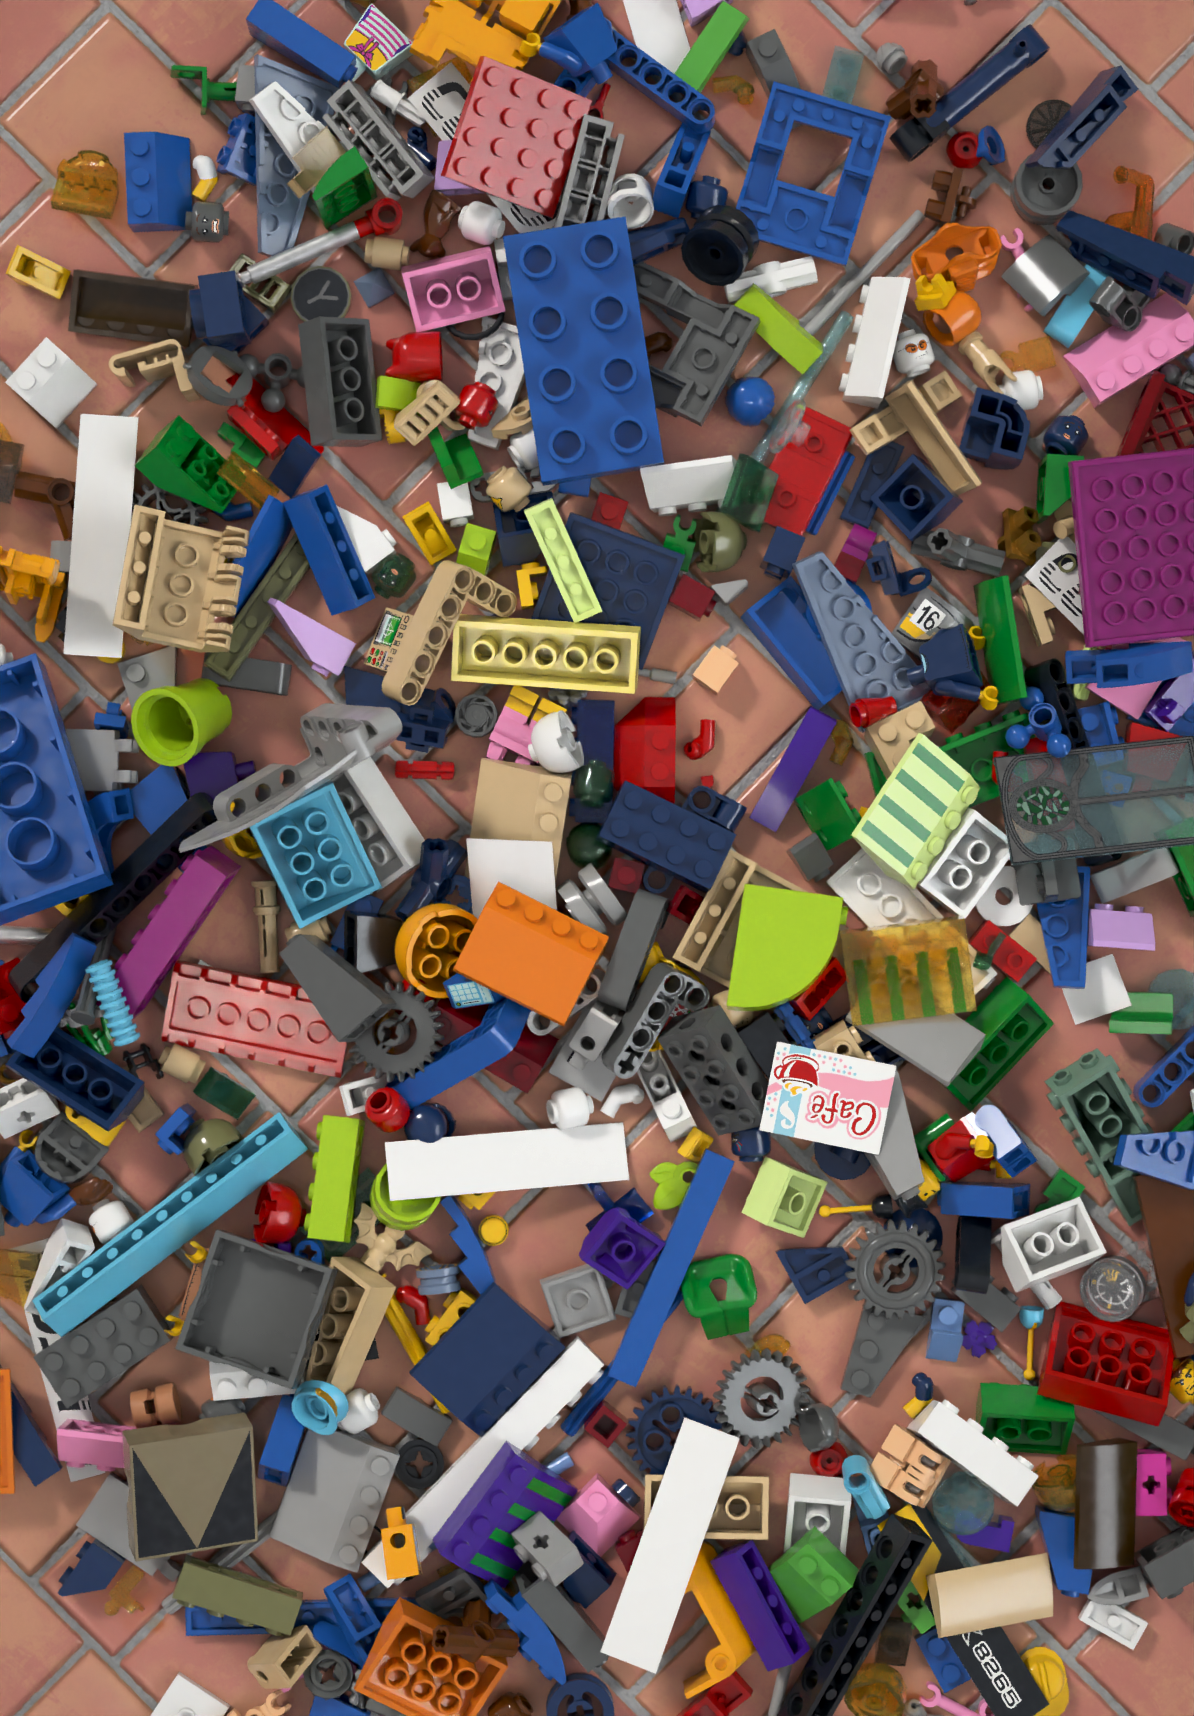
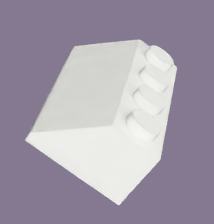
[839,277,911,409]
[328,757,425,892]
[907,1399,1039,1507]

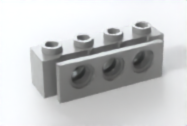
[322,80,435,201]
[553,114,625,228]

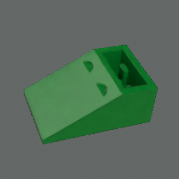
[134,415,245,513]
[794,778,862,851]

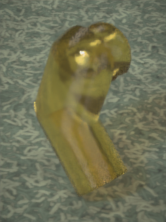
[712,75,755,105]
[829,719,854,766]

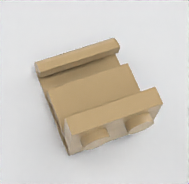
[109,339,201,402]

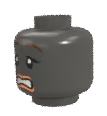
[185,202,229,242]

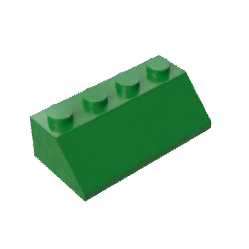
[937,976,1054,1112]

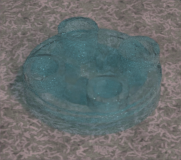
[932,1471,994,1535]

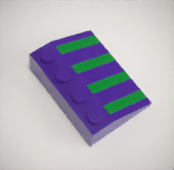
[432,1440,578,1588]

